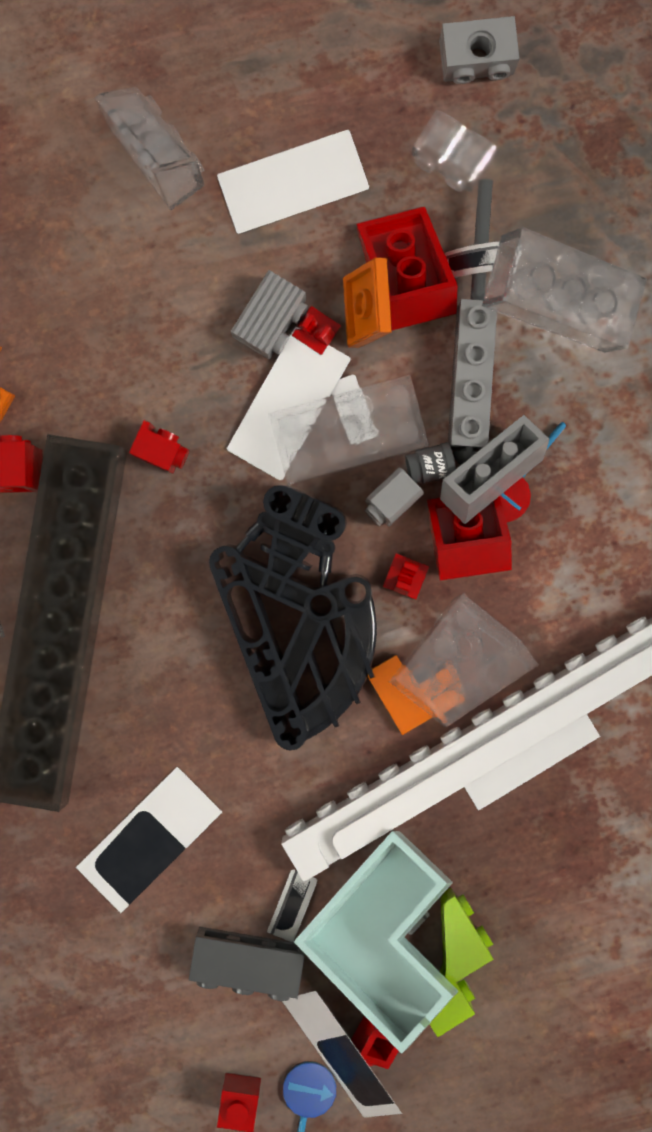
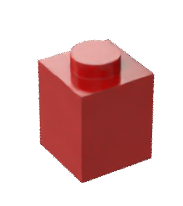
[217,1073,261,1132]

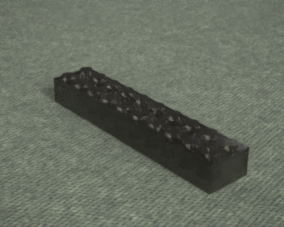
[0,434,127,812]

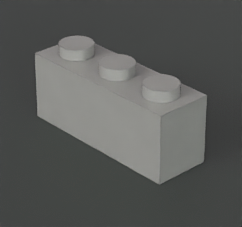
[440,415,550,524]

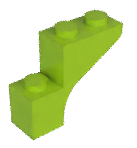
[430,888,494,1037]

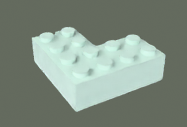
[294,831,458,1054]

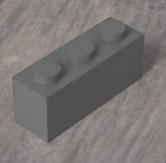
[189,927,305,1001]

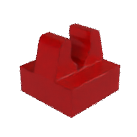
[292,306,341,355]
[382,553,429,600]

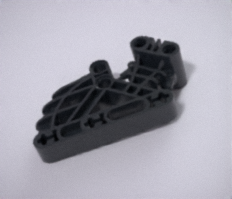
[209,485,377,751]

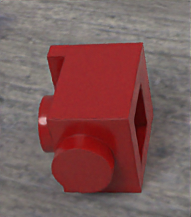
[129,420,190,474]
[351,1016,399,1069]

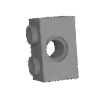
[439,16,519,84]

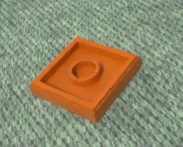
[343,258,392,348]

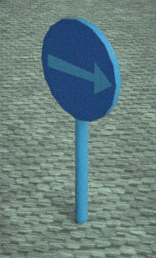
[283,1062,336,1132]

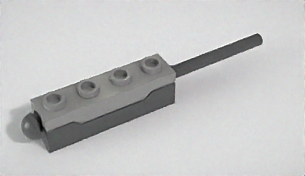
[448,179,498,465]

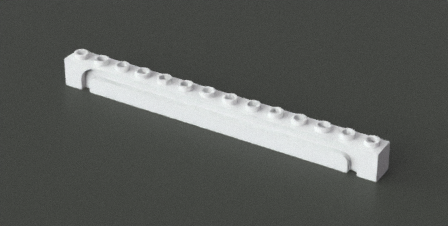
[281,616,652,882]

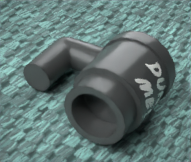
[405,442,456,484]

